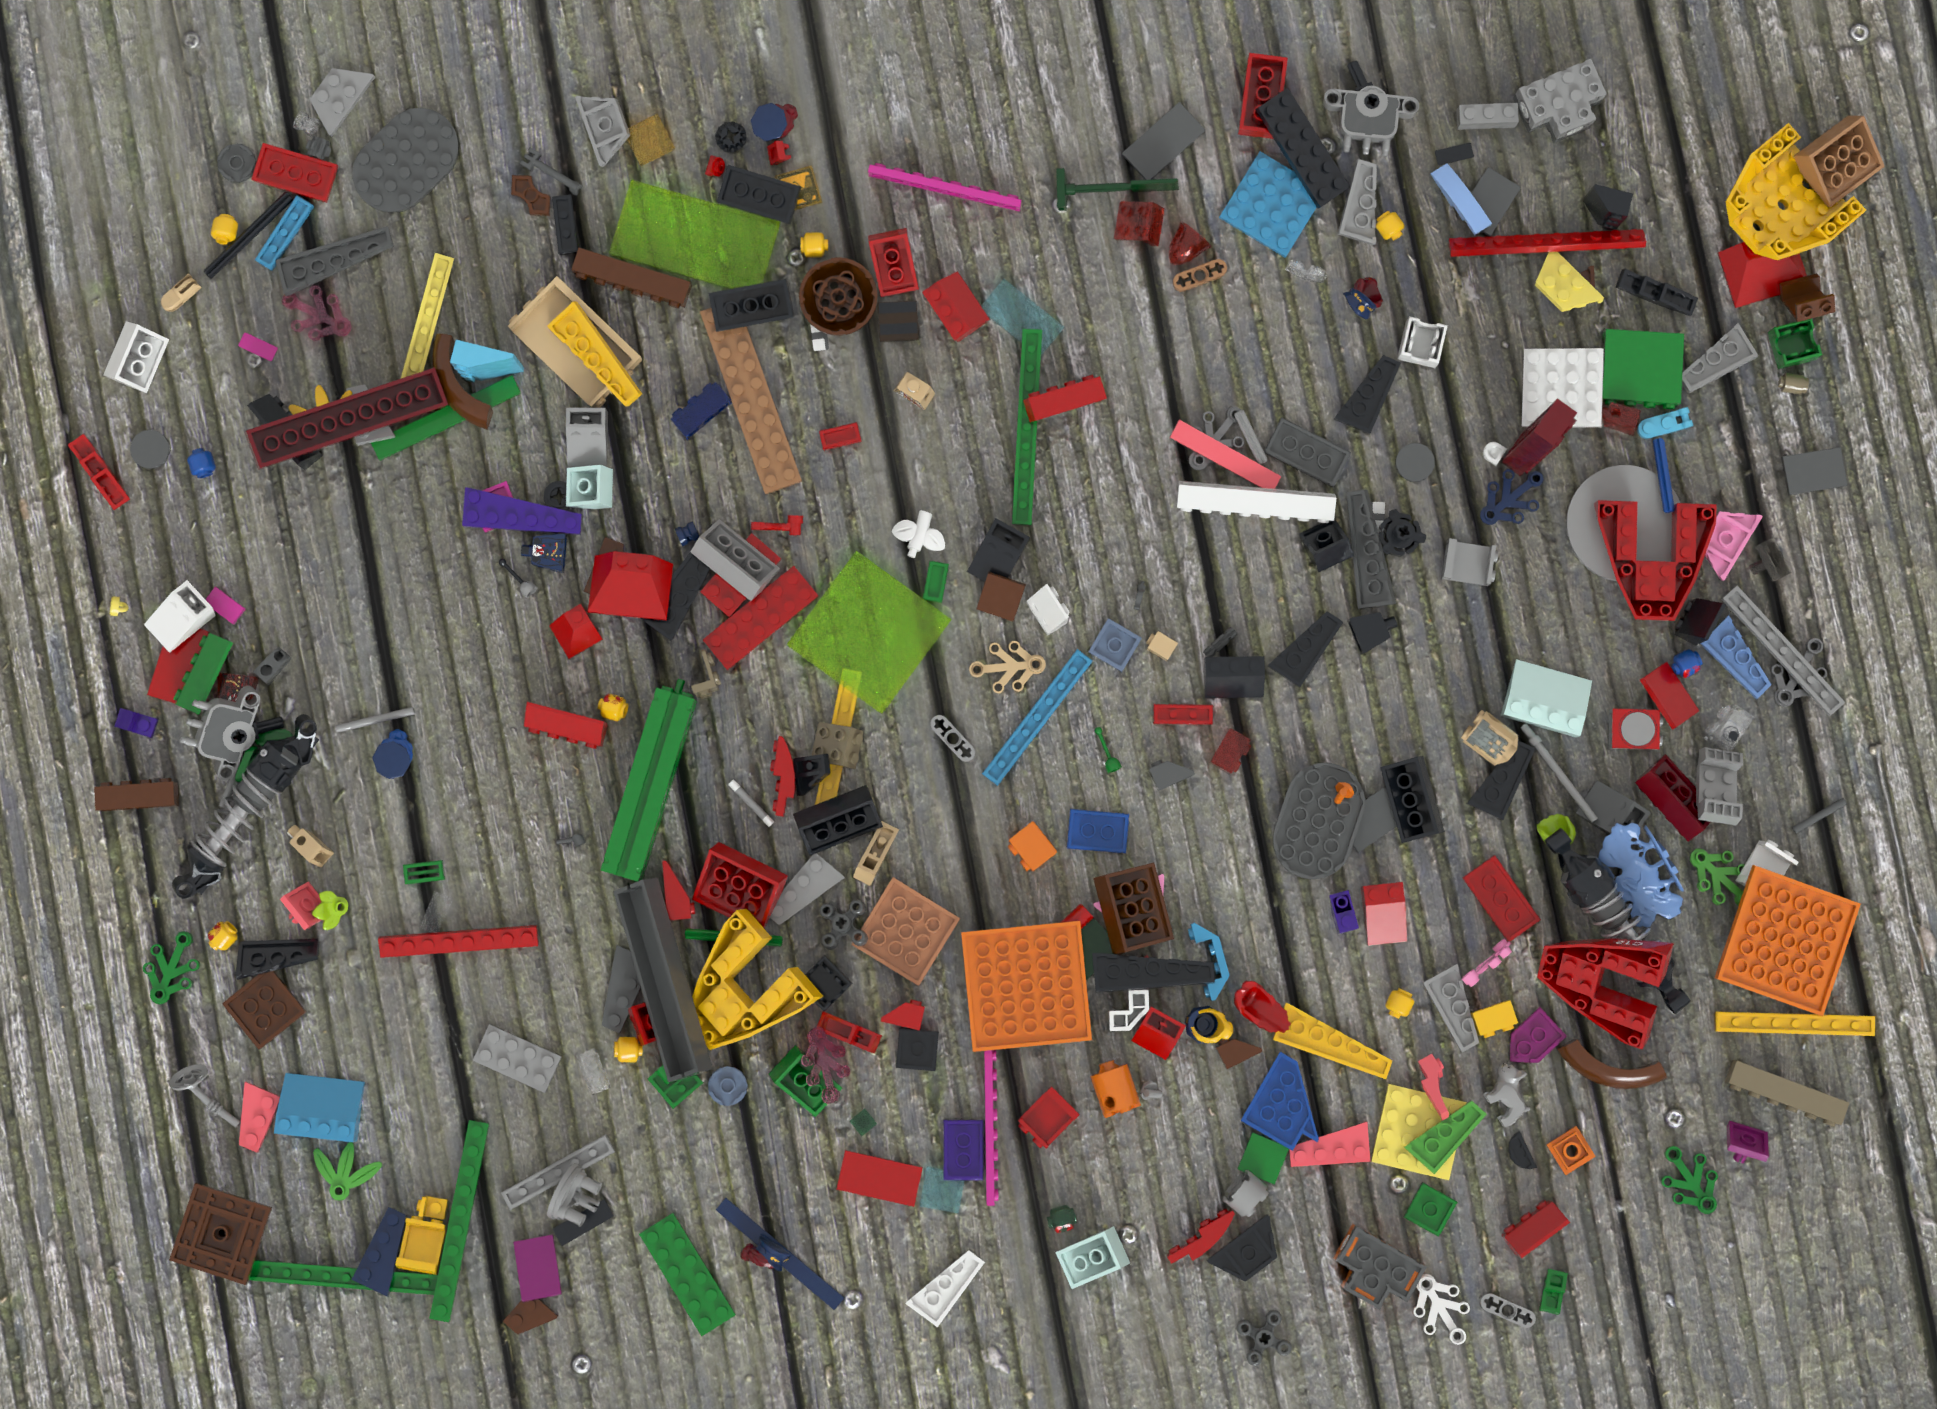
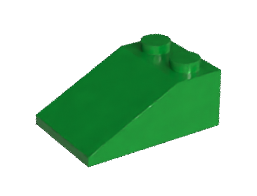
[769,1045,842,1117]

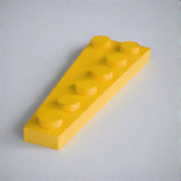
[1273,1003,1392,1079]

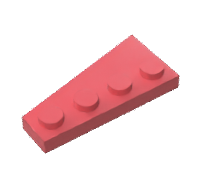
[1289,1121,1370,1167]

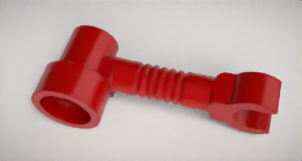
[751,515,803,535]

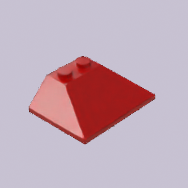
[1717,242,1807,308]
[588,551,673,621]

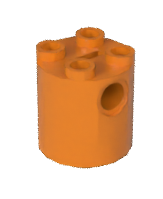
[1090,1060,1141,1118]

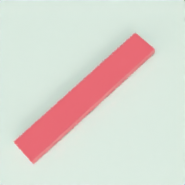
[1170,420,1281,489]

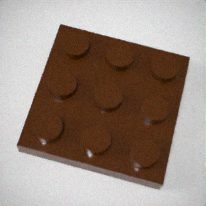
[222,971,307,1050]

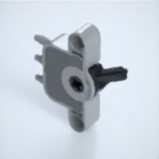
[1322,61,1419,157]
[180,686,284,781]

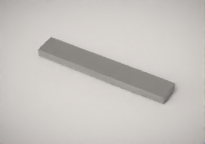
[501,1134,616,1210]

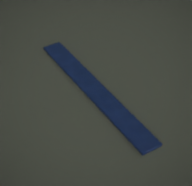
[716,1198,844,1310]

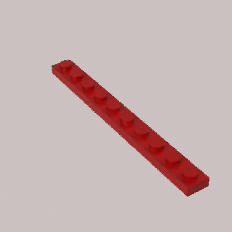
[1448,229,1646,257]

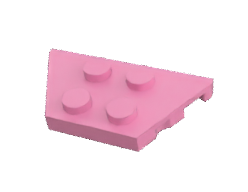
[1705,511,1763,581]

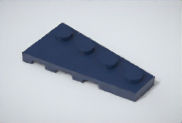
[352,1207,407,1297]

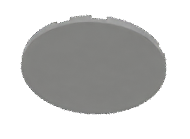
[1566,465,1680,581]

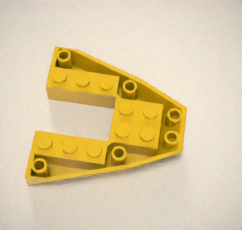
[692,909,823,1050]

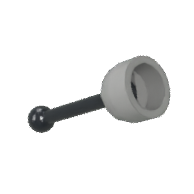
[499,558,537,598]

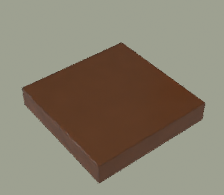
[976,572,1026,622]

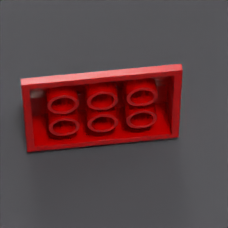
[692,842,788,928]

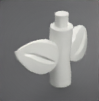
[892,510,945,558]

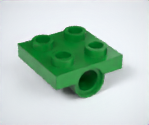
[647,1065,704,1109]

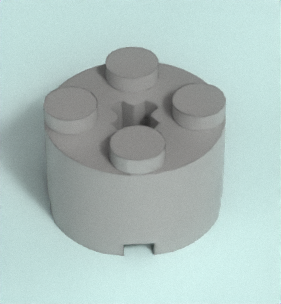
[1223,1170,1269,1217]

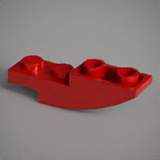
[770,736,796,817]
[1166,1208,1235,1264]

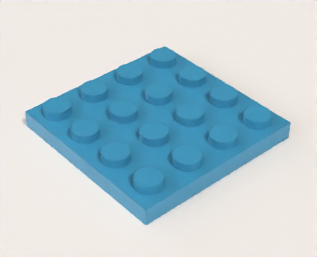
[1219,151,1317,258]

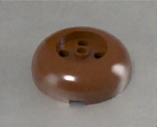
[799,257,877,336]

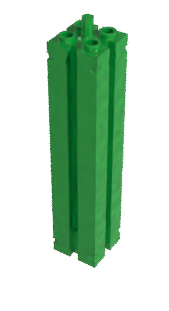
[601,679,697,882]

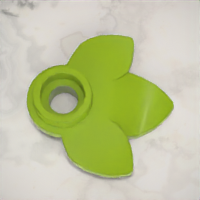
[312,890,348,930]

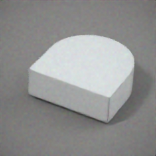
[1483,442,1507,466]

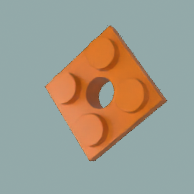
[1546,1126,1596,1175]

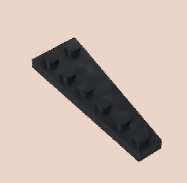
[641,524,712,642]

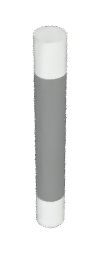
[728,779,774,827]

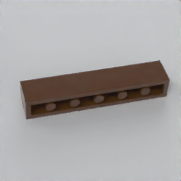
[571,248,692,309]

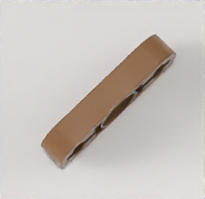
[1173,259,1227,292]

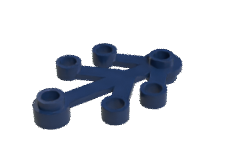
[1480,469,1544,525]

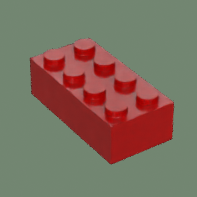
[1238,53,1288,139]

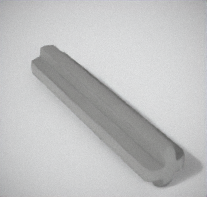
[1234,410,1267,464]

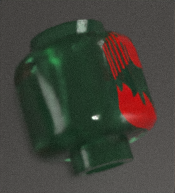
[1047,1205,1077,1233]

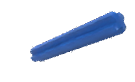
[1653,438,1675,513]

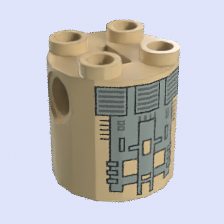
[1461,710,1518,766]

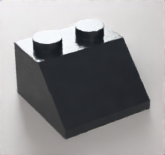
[1299,518,1354,572]

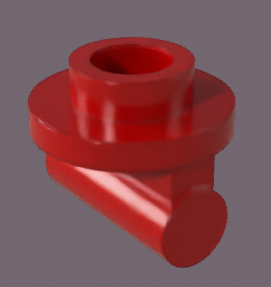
[705,155,725,177]

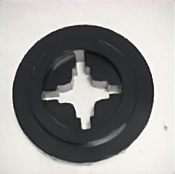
[715,121,747,152]
[544,481,570,510]

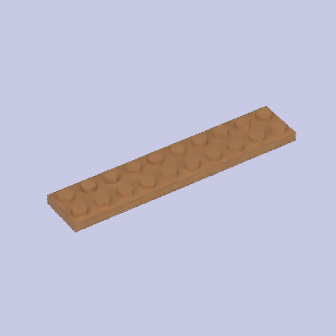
[700,308,802,495]

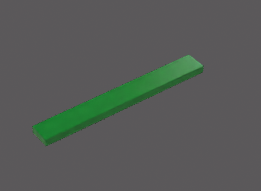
[371,375,521,461]

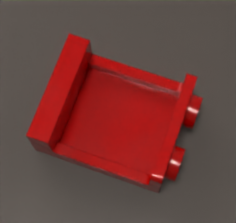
[1018,1086,1080,1149]

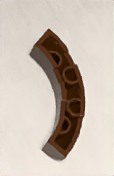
[432,333,493,430]
[1557,1039,1667,1089]

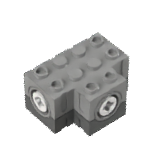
[1513,59,1606,143]

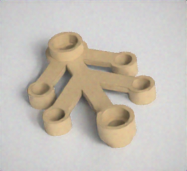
[969,641,1046,694]

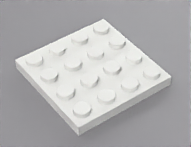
[1522,348,1604,427]

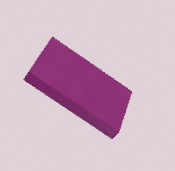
[513,1234,562,1302]

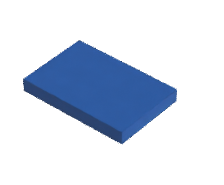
[1067,809,1129,854]

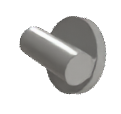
[1140,1081,1162,1100]

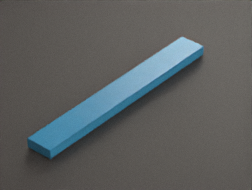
[982,649,1093,786]

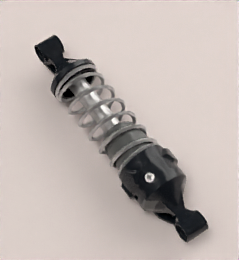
[172,714,319,899]
[1544,828,1691,1014]

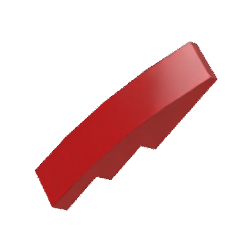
[68,433,130,510]

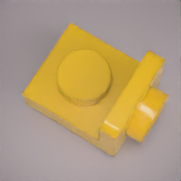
[416,1195,449,1220]

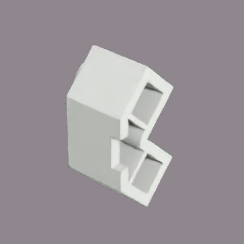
[1108,989,1149,1031]

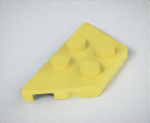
[1535,252,1604,312]

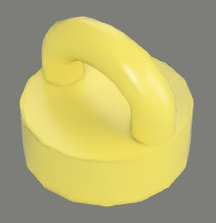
[109,596,129,616]

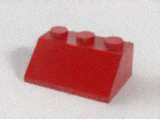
[922,271,990,342]
[1501,1200,1570,1258]

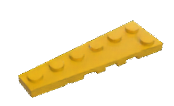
[547,301,642,406]

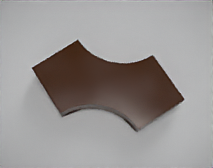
[511,175,551,216]

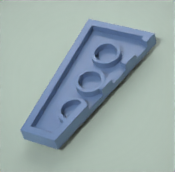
[1700,615,1771,699]

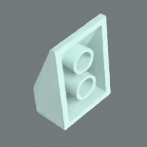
[1055,1226,1130,1289]

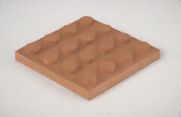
[851,877,960,986]

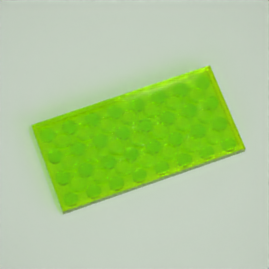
[609,180,781,289]

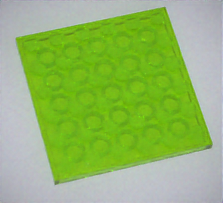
[787,551,952,714]

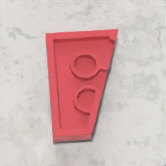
[239,1082,280,1153]

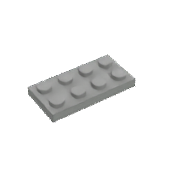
[473,1024,562,1093]

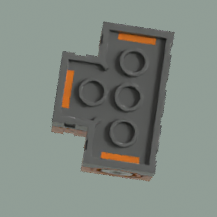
[1333,1223,1427,1310]

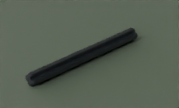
[204,192,293,279]

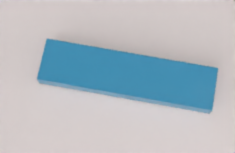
[255,195,314,271]

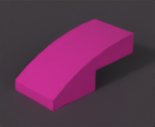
[206,587,246,624]

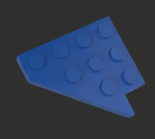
[1241,1052,1319,1151]

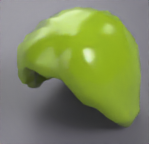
[1537,814,1576,845]

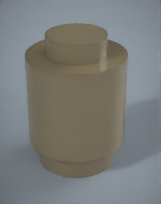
[1778,372,1809,395]

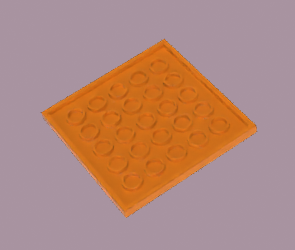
[1714,865,1861,1016]
[961,921,1092,1052]

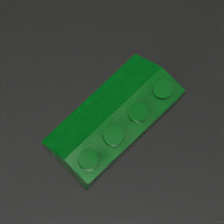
[173,633,233,715]

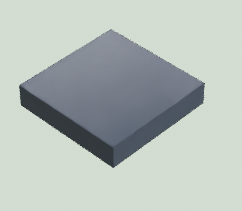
[1088,618,1142,672]

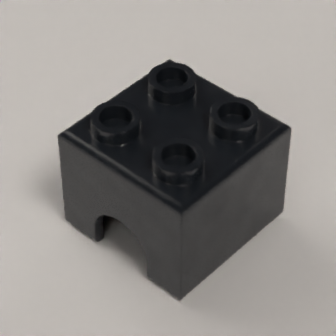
[805,955,853,1012]

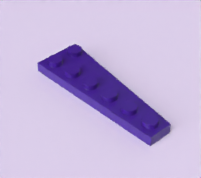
[462,487,582,535]

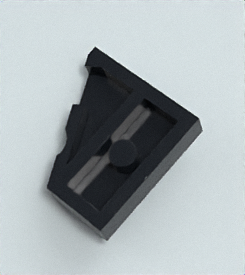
[793,754,830,796]

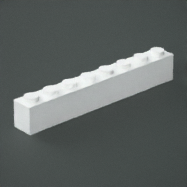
[1176,481,1336,523]

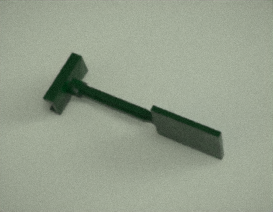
[1056,168,1179,211]

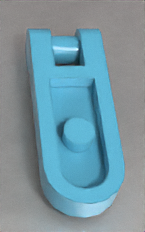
[1637,407,1694,439]

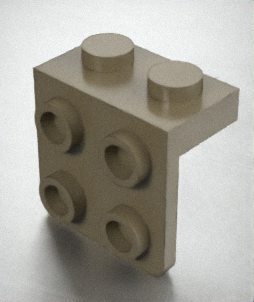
[691,649,721,699]
[812,722,863,769]

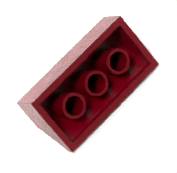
[1635,754,1711,842]

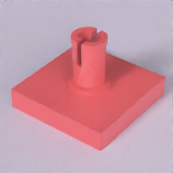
[280,881,321,930]

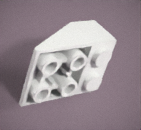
[144,580,216,653]
[1026,584,1070,636]

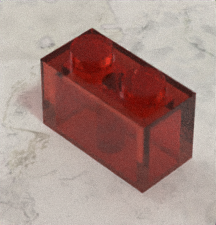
[1209,728,1251,775]

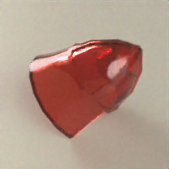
[1168,221,1212,265]

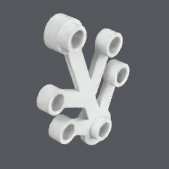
[1413,1274,1470,1345]

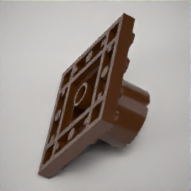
[169,1183,272,1285]

